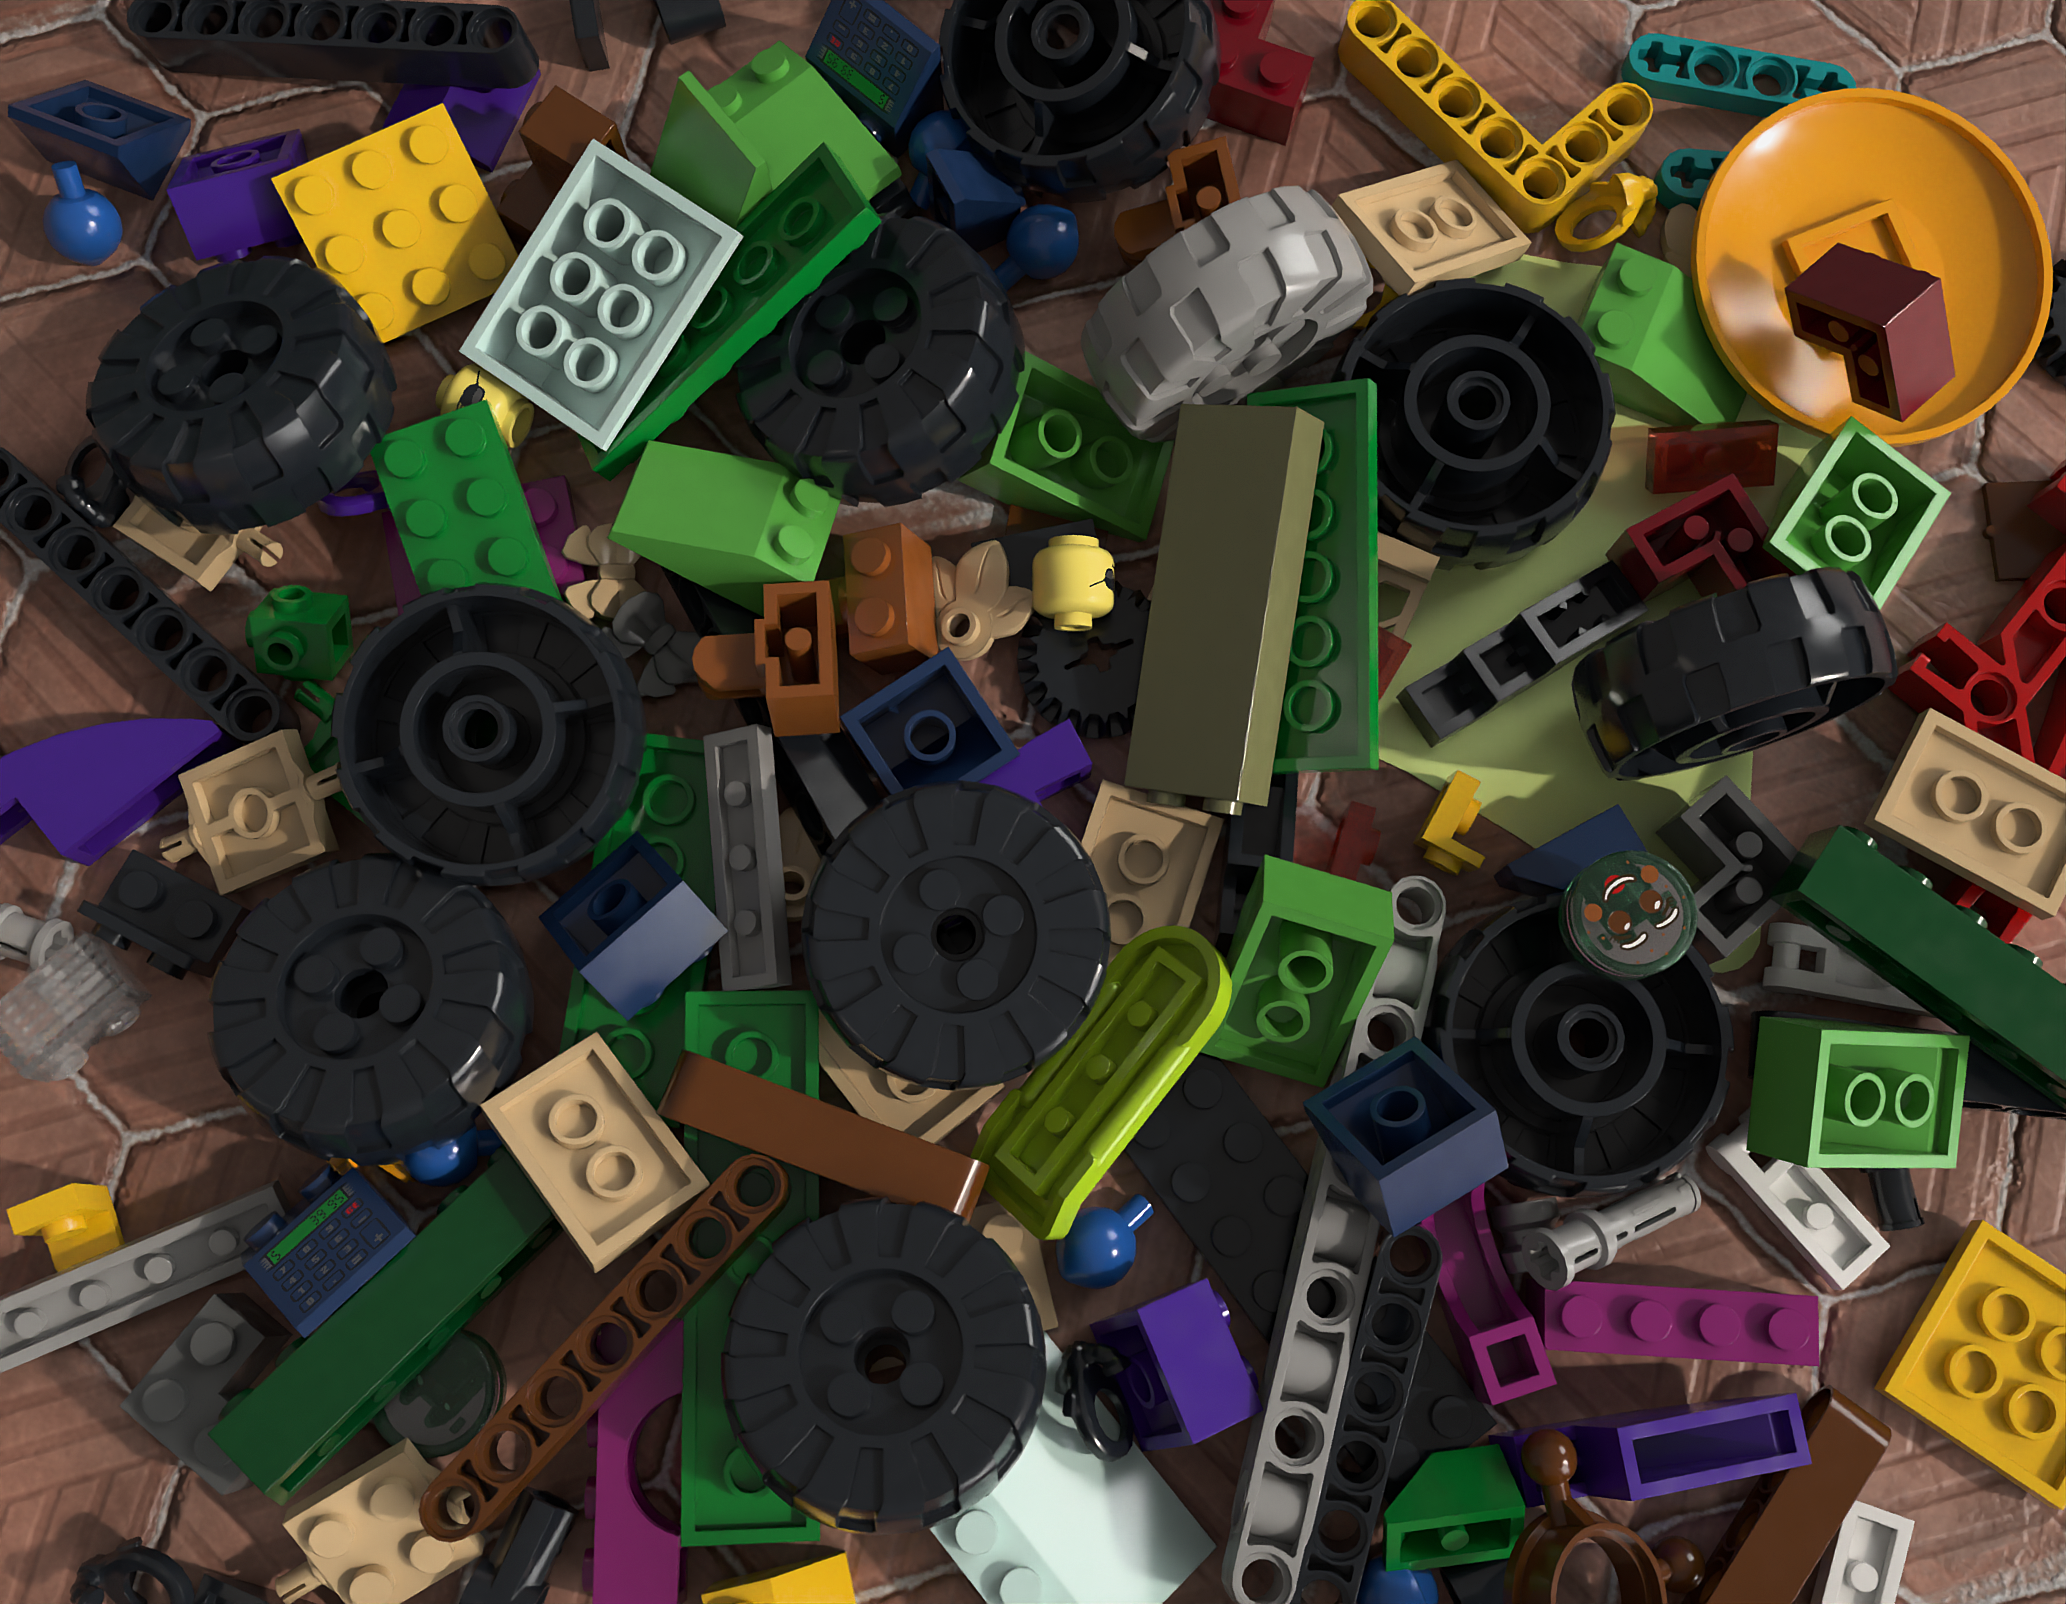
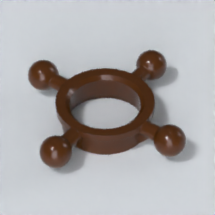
[1503,1429,1705,1604]

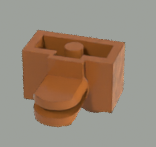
[1114,136,1241,269]
[819,522,938,675]
[692,580,840,737]

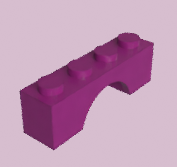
[1418,1182,1557,1406]
[1525,1279,1820,1367]
[582,1320,688,1604]

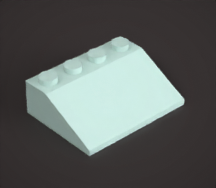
[459,139,744,451]
[929,1331,1217,1604]

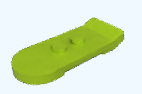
[970,925,1232,1240]

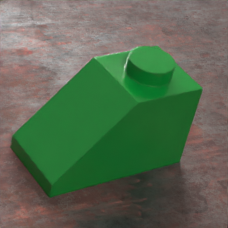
[1382,1444,1525,1572]

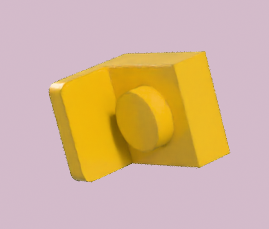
[1413,770,1485,876]
[6,1183,125,1272]

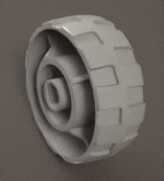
[1080,185,1373,443]

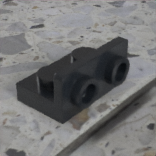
[77,849,251,980]

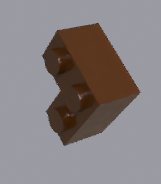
[496,85,630,247]

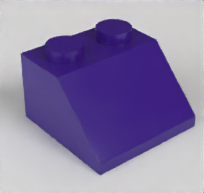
[166,129,309,263]
[1089,1278,1263,1452]

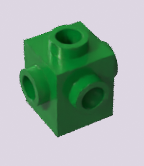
[245,585,354,681]

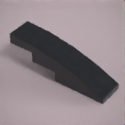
[1396,559,1649,748]

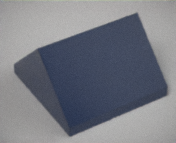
[8,80,191,201]

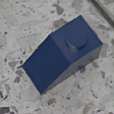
[926,148,1026,253]
[1493,804,1656,902]

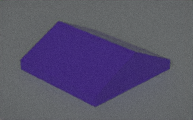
[382,68,541,172]

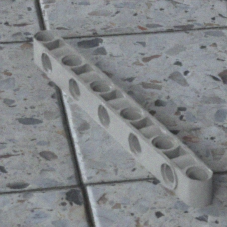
[1221,876,1446,1604]

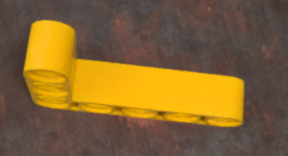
[1338,0,1653,234]

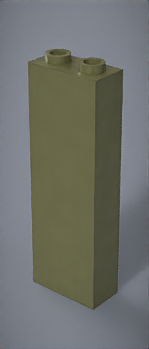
[1124,404,1324,816]

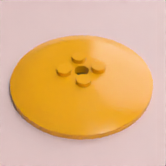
[1690,88,2053,447]

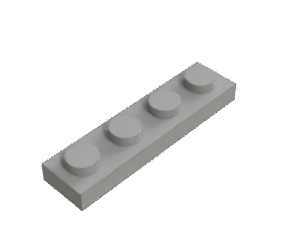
[703,724,792,991]

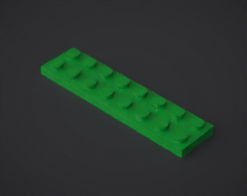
[681,990,820,1547]

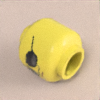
[436,363,534,448]
[1032,535,1115,631]

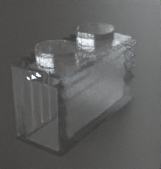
[0,930,152,1082]

